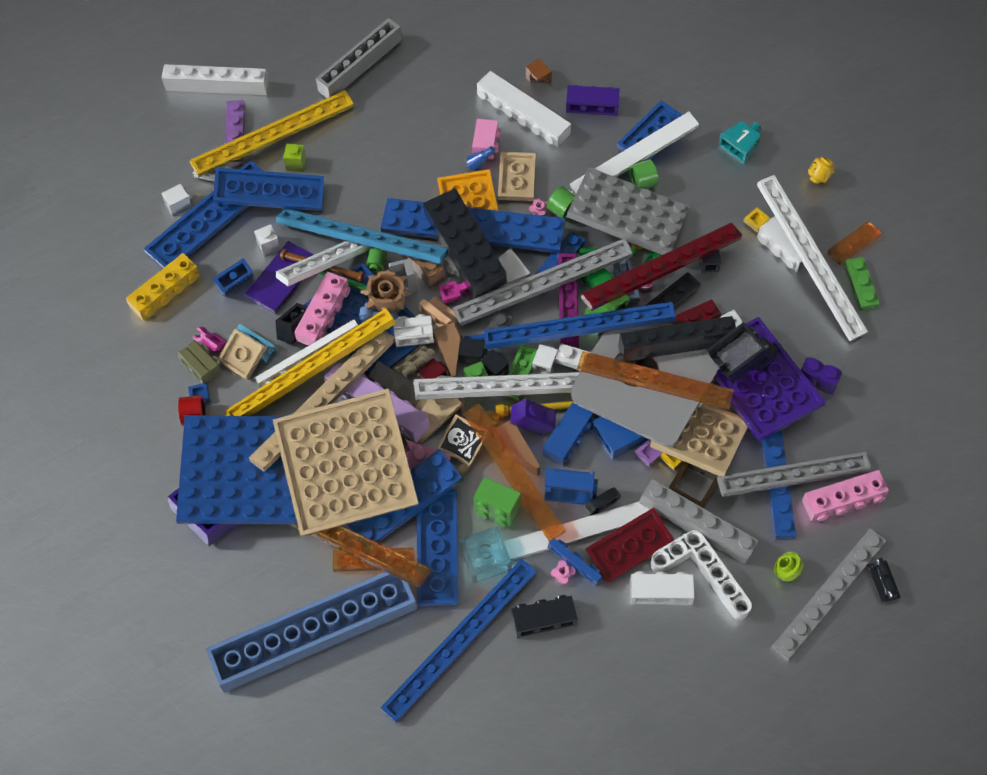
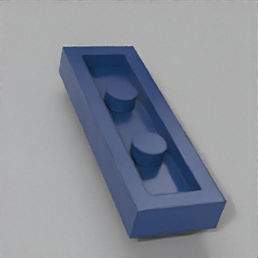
[547,538,602,585]

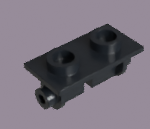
[867,558,901,603]

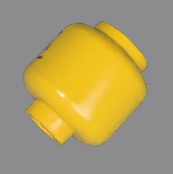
[808,156,835,184]

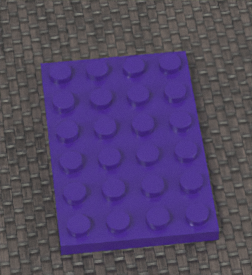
[713,317,825,442]

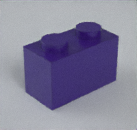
[510,399,556,435]

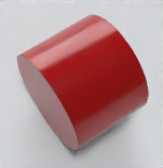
[178,395,206,426]

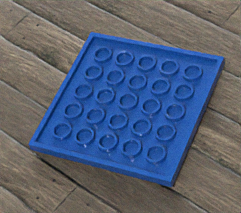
[176,415,298,524]

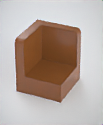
[526,58,552,83]

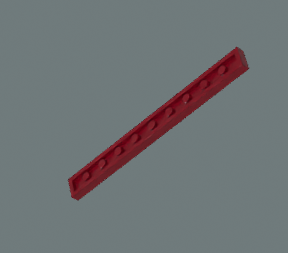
[581,222,743,311]

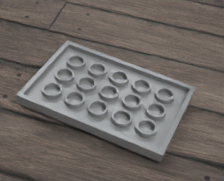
[566,167,689,255]

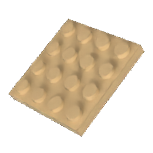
[650,401,748,476]

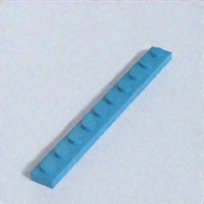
[276,209,448,264]

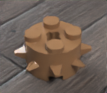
[360,270,412,313]

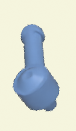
[359,303,399,321]

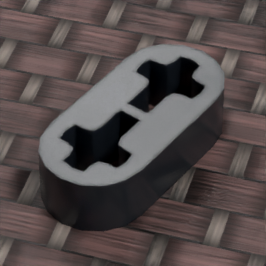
[584,487,621,516]

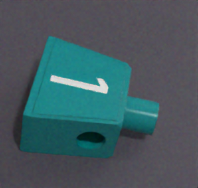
[718,121,761,164]

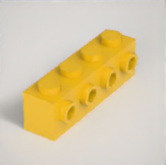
[126,253,201,321]

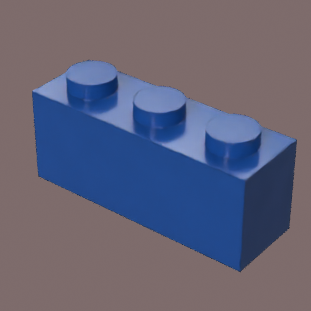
[542,402,593,467]

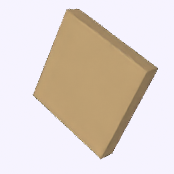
[218,328,267,380]

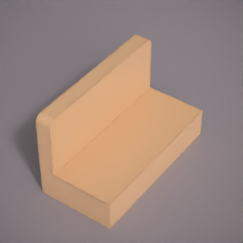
[419,297,459,327]

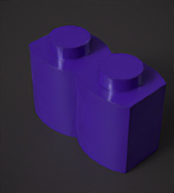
[801,357,843,394]

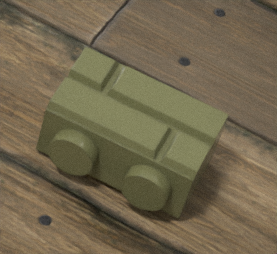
[178,340,222,384]

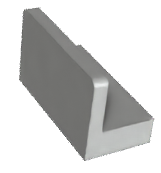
[389,258,417,294]

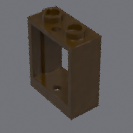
[668,461,719,509]

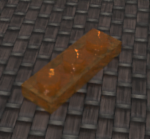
[827,221,881,265]

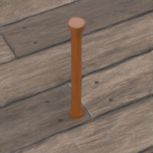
[280,249,365,283]

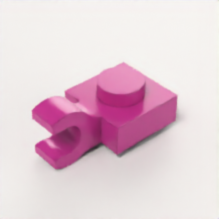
[438,281,471,305]
[193,326,227,352]

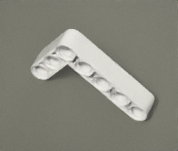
[650,530,752,620]

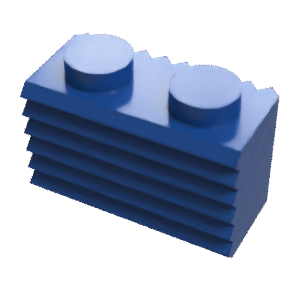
[212,258,254,296]

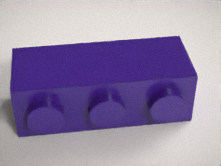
[566,85,620,116]

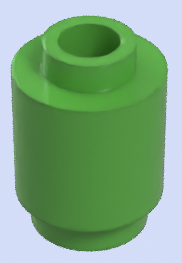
[366,247,387,273]

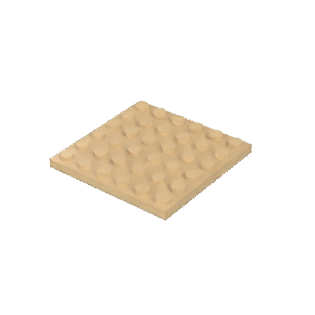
[273,388,419,536]

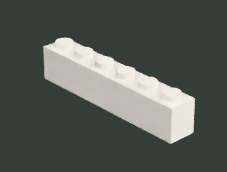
[161,64,269,96]
[477,71,571,147]

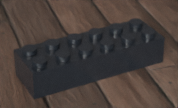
[423,188,507,298]

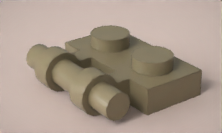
[391,345,435,377]

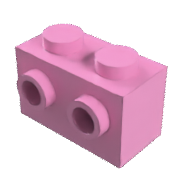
[472,119,501,160]

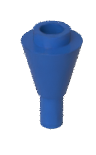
[466,146,495,171]

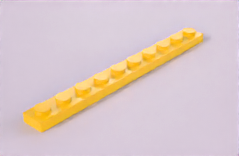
[190,90,354,177]
[224,308,396,416]

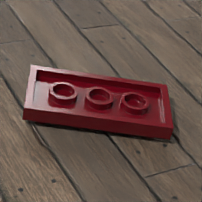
[585,507,674,584]

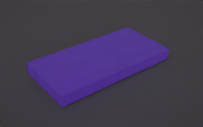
[245,241,314,314]

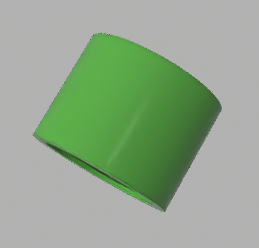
[629,160,659,189]
[547,186,575,220]

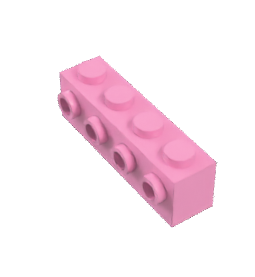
[294,272,350,345]
[802,470,889,522]

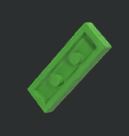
[844,257,879,310]
[506,344,538,401]

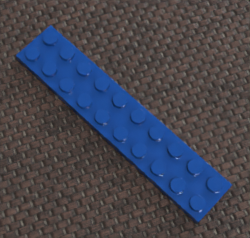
[380,198,565,253]

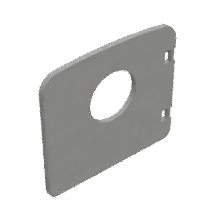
[571,307,727,448]

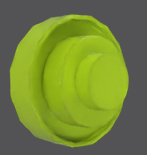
[774,552,804,581]

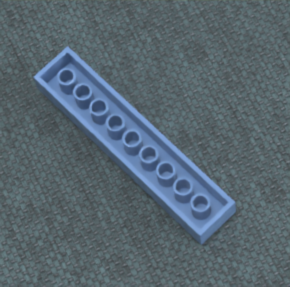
[206,566,417,693]

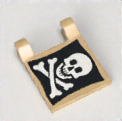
[435,415,489,478]

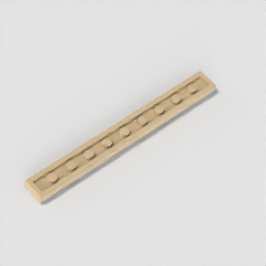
[249,331,395,472]

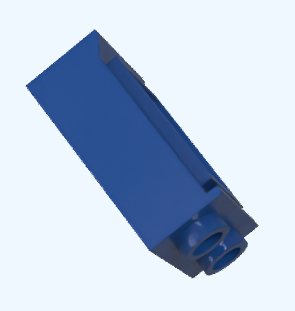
[544,467,598,505]

